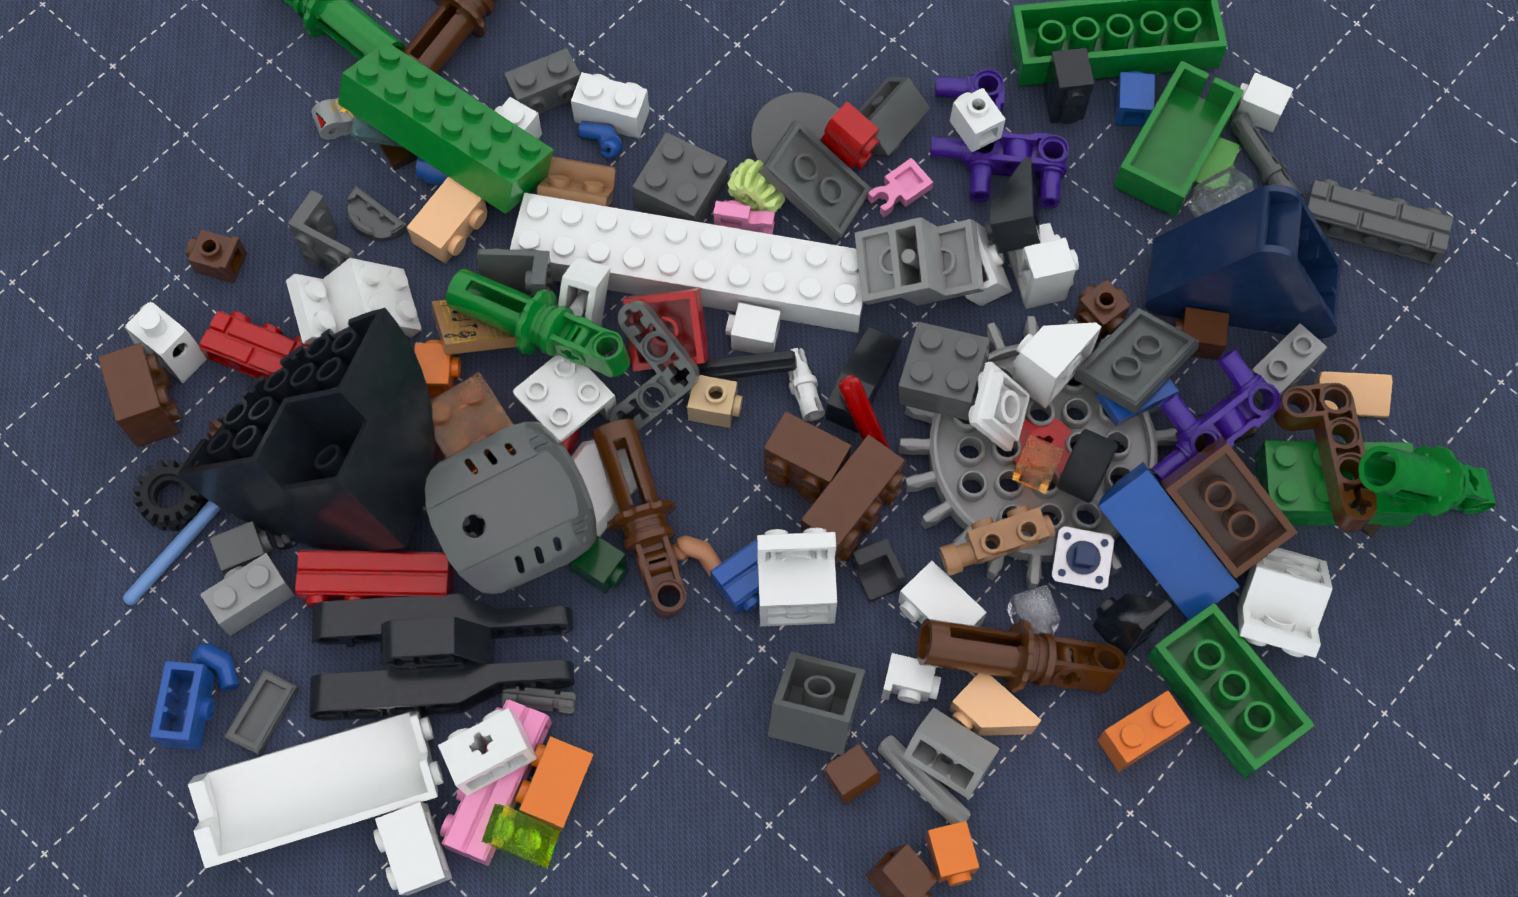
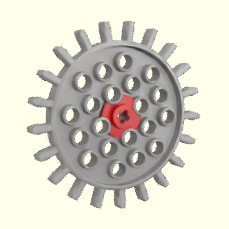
[899,316,1177,590]

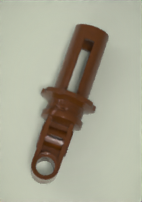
[402,0,497,74]
[592,419,686,619]
[917,618,1127,693]

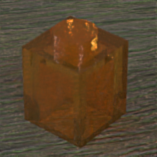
[1011,435,1064,494]

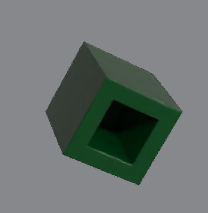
[568,536,628,594]

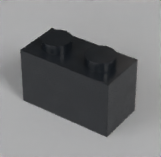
[1043,48,1094,124]

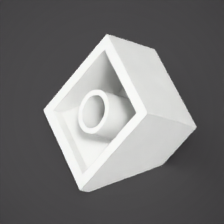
[1012,322,1101,409]

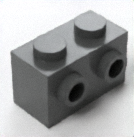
[504,48,581,115]
[858,77,930,156]

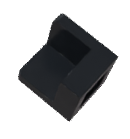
[851,538,906,602]

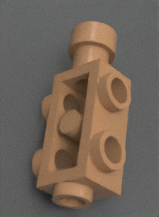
[939,505,1055,576]

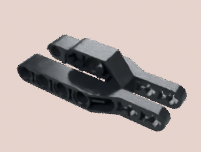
[309,594,575,721]

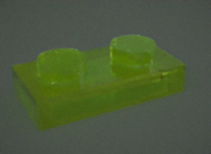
[481,804,560,869]

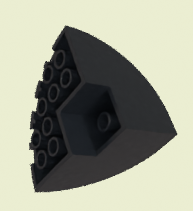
[177,307,435,551]

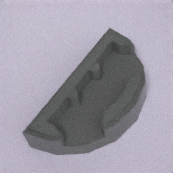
[347,185,408,241]

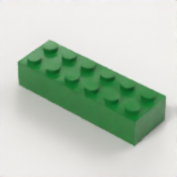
[1009,0,1227,86]
[338,41,554,214]

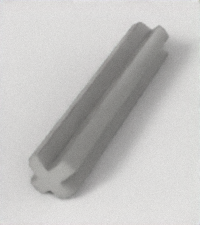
[877,735,971,824]

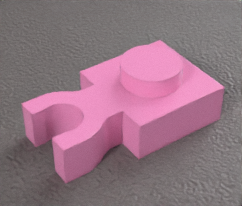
[867,158,933,217]
[713,200,775,235]

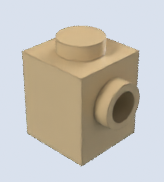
[687,375,743,428]

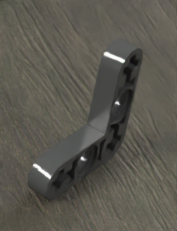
[609,300,700,430]

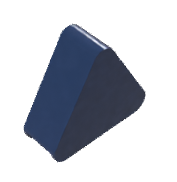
[1145,185,1342,339]

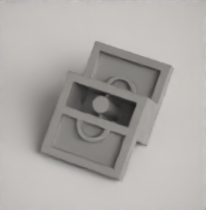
[855,217,984,306]

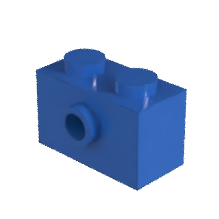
[150,661,215,750]

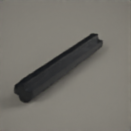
[655,350,797,383]

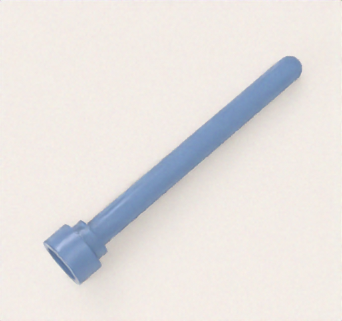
[123,501,222,605]

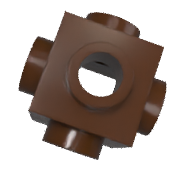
[1074,279,1131,343]

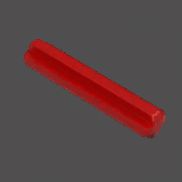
[839,375,890,449]

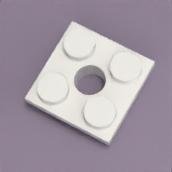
[969,362,1030,451]

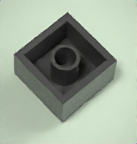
[632,132,728,223]
[899,322,990,421]
[768,651,865,755]

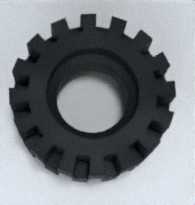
[133,459,206,532]

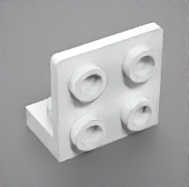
[513,354,617,442]

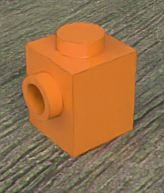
[414,340,461,398]
[925,821,979,886]

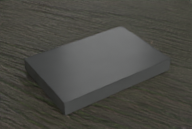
[758,120,872,241]
[1074,308,1199,413]

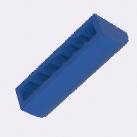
[1098,462,1240,620]

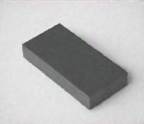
[224,670,299,756]

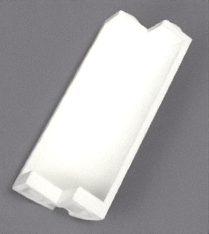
[188,710,444,869]

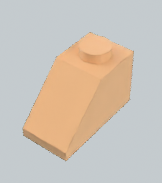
[949,673,1041,736]

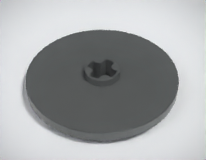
[750,92,839,164]

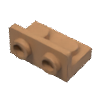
[537,156,617,207]

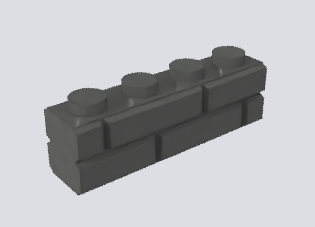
[1305,179,1453,266]

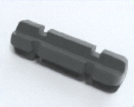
[501,685,577,714]

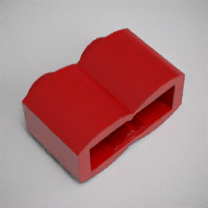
[820,101,880,170]

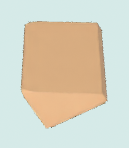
[1314,372,1393,418]

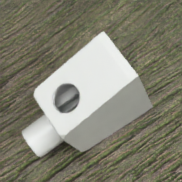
[125,302,207,383]

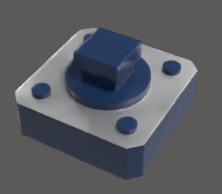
[1049,526,1114,593]

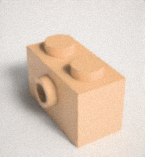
[407,177,488,264]

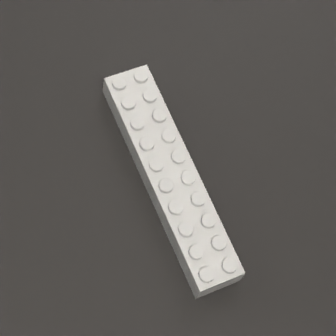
[510,193,864,333]

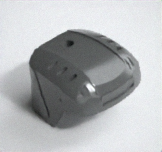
[425,422,597,594]

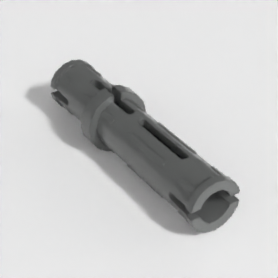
[1229,113,1303,196]

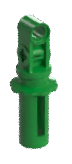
[283,0,405,60]
[446,268,630,377]
[1358,445,1497,516]

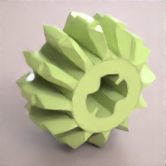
[727,159,786,212]

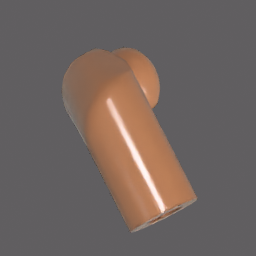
[672,535,722,578]

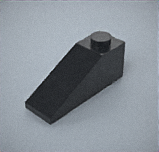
[985,157,1041,254]
[825,327,901,433]
[1093,593,1172,657]

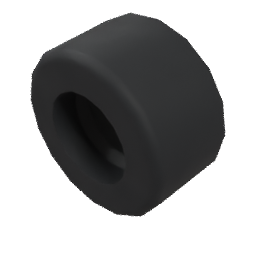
[1057,429,1118,503]

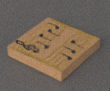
[432,300,516,355]

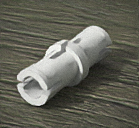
[788,348,825,422]

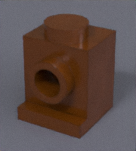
[186,229,247,283]

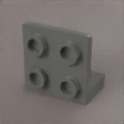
[288,190,356,272]
[477,248,555,297]

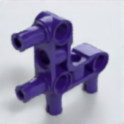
[930,69,1070,208]
[1150,349,1281,486]

